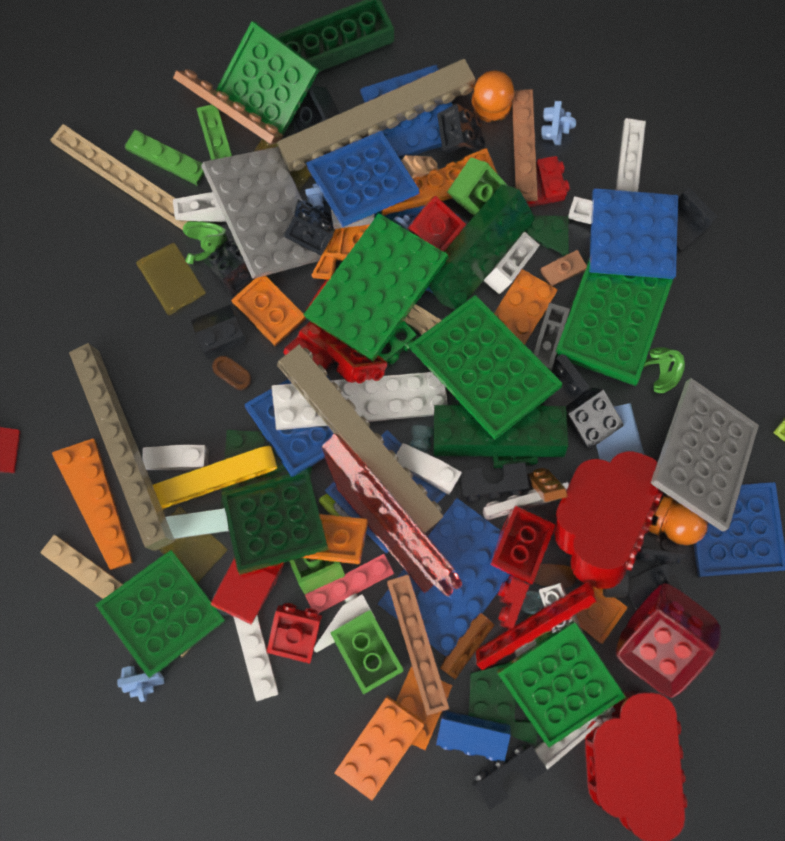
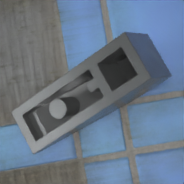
[533,303,570,370]

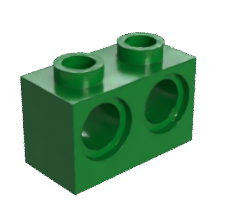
[379,320,417,365]

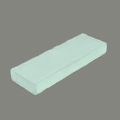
[166,509,229,539]

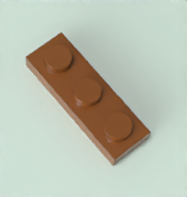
[527,468,567,502]
[440,613,494,679]

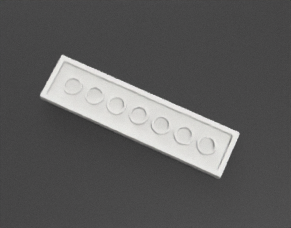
[272,372,448,430]

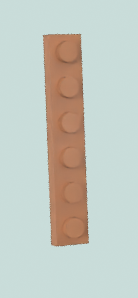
[173,69,283,144]
[512,89,538,202]
[387,574,449,715]

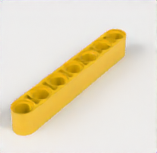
[153,446,277,509]

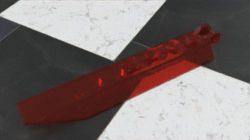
[321,433,462,596]

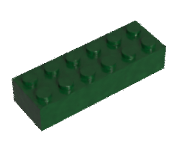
[274,0,394,72]
[429,184,535,310]
[434,405,568,457]

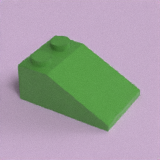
[447,157,508,216]
[290,558,345,594]
[330,610,404,694]

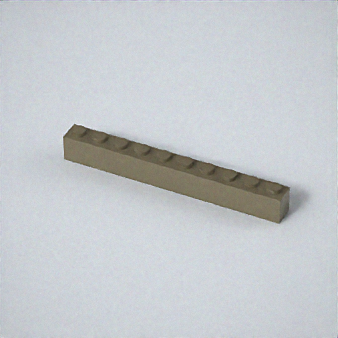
[277,59,476,172]
[69,343,175,551]
[277,345,444,535]

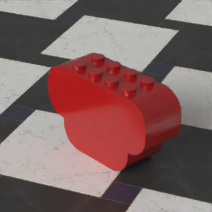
[555,451,663,589]
[585,691,687,841]

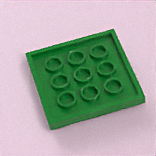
[216,21,319,135]
[95,550,225,679]
[497,620,625,748]

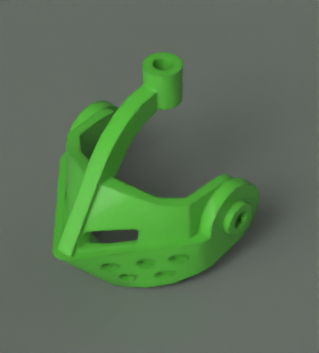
[183,221,227,264]
[644,347,685,393]

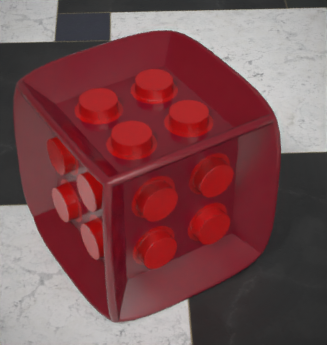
[616,583,721,698]

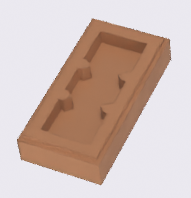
[540,250,587,287]

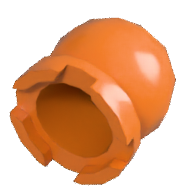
[472,70,514,122]
[650,494,709,546]

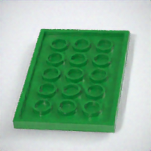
[303,213,449,362]
[555,258,673,384]
[409,295,563,440]

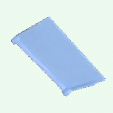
[596,403,644,462]

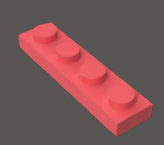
[305,554,394,614]

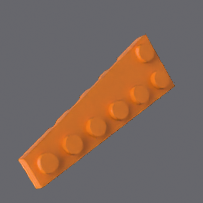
[52,438,133,570]

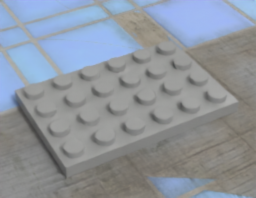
[201,147,323,279]
[651,378,759,532]

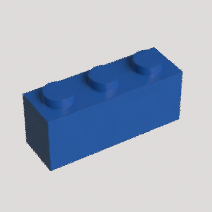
[436,710,510,761]

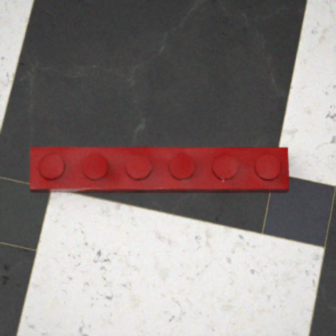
[476,582,596,670]

